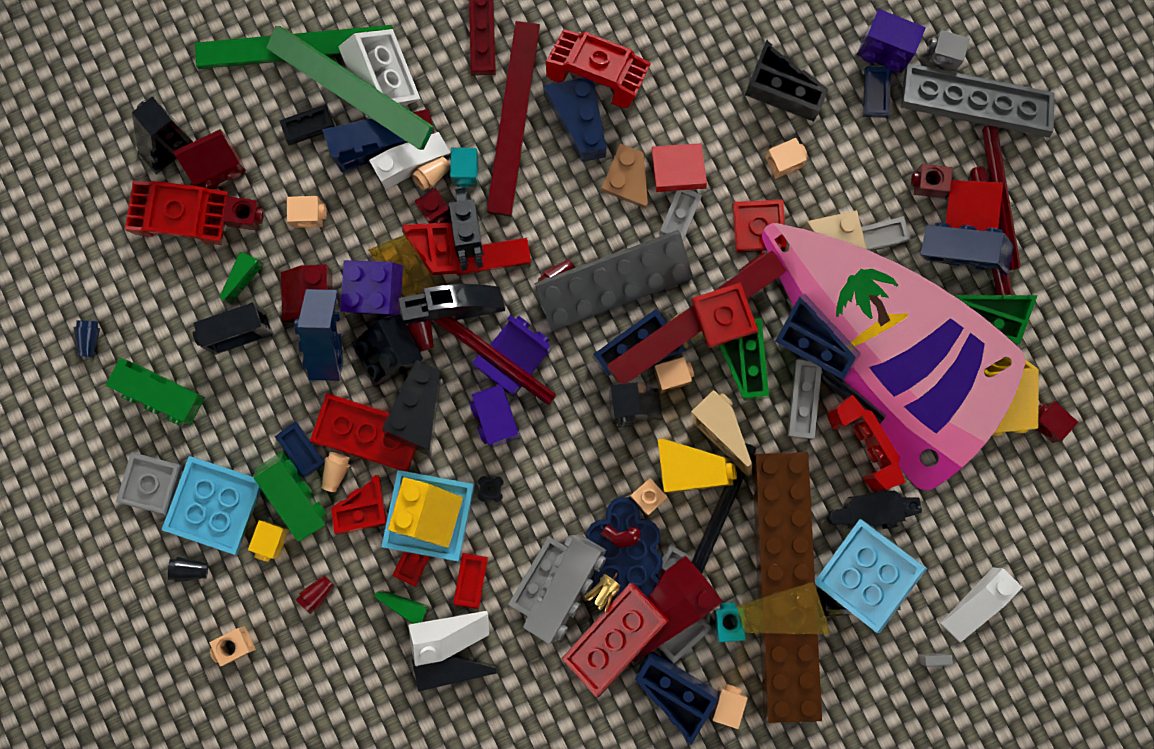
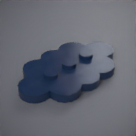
[586,497,663,606]

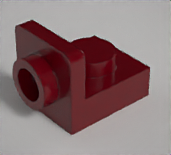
[415,188,451,224]

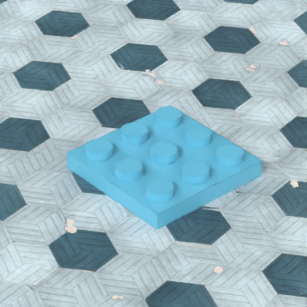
[162,456,261,555]
[381,470,475,562]
[815,519,928,633]

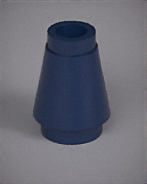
[73,320,101,357]

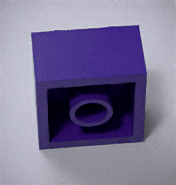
[856,8,926,73]
[340,260,403,316]
[469,384,521,448]

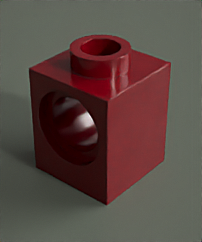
[911,164,952,198]
[222,196,264,231]
[1037,401,1078,443]

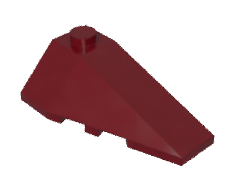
[633,555,723,663]

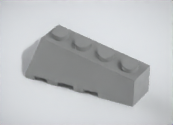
[523,534,607,644]

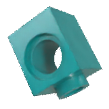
[450,147,479,188]
[714,602,746,642]

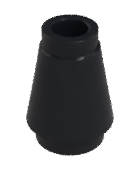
[168,556,208,583]

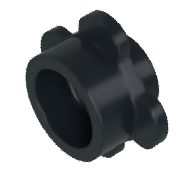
[477,476,504,502]

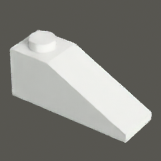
[369,132,451,190]
[940,567,1022,642]
[409,611,489,666]

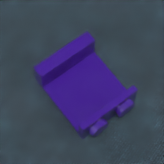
[472,315,551,397]

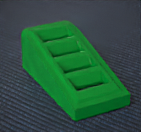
[219,252,263,305]
[375,590,429,624]

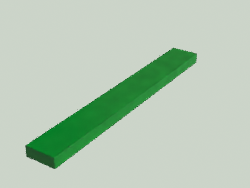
[195,25,393,69]
[267,26,434,150]

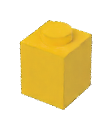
[248,520,289,562]

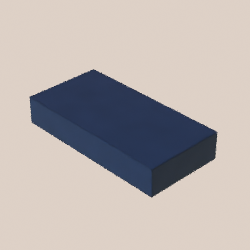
[863,66,891,118]
[274,422,325,479]

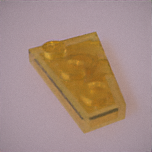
[368,235,436,297]
[736,582,831,635]

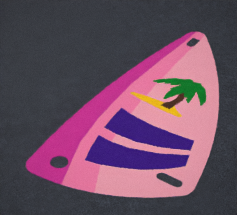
[762,223,1025,490]

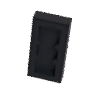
[279,104,335,146]

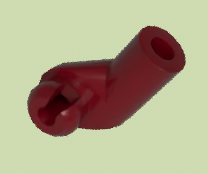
[600,524,641,548]

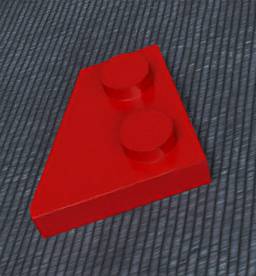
[402,223,458,275]
[331,475,387,535]

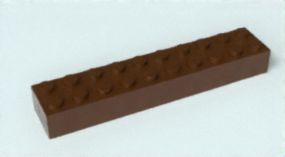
[752,452,822,723]

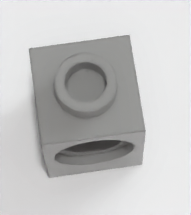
[927,30,970,70]

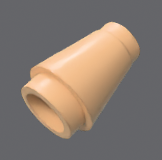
[412,157,451,191]
[321,452,350,492]

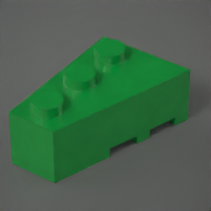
[953,295,1038,345]
[719,318,769,401]
[105,357,205,426]
[253,450,327,542]

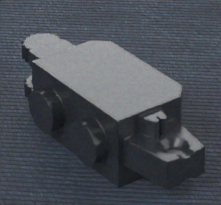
[449,188,484,271]
[826,490,922,529]

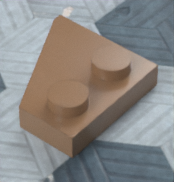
[601,143,648,209]

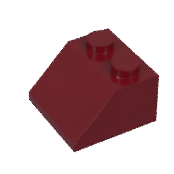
[173,129,246,190]
[281,264,333,323]

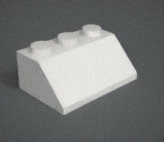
[338,29,420,117]

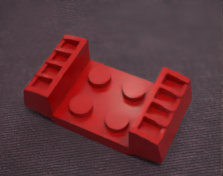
[546,29,651,108]
[124,180,230,245]
[827,395,906,491]

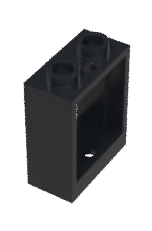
[192,302,273,355]

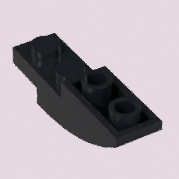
[399,284,505,325]

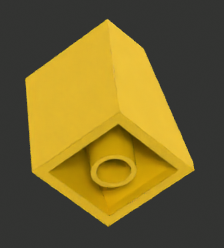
[984,357,1039,436]
[658,438,737,493]
[388,477,463,548]

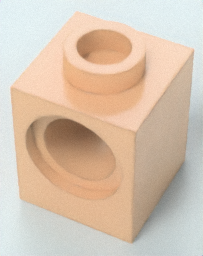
[765,138,807,179]
[287,196,327,228]
[653,357,694,393]
[629,478,668,516]
[209,626,256,667]
[710,684,747,729]

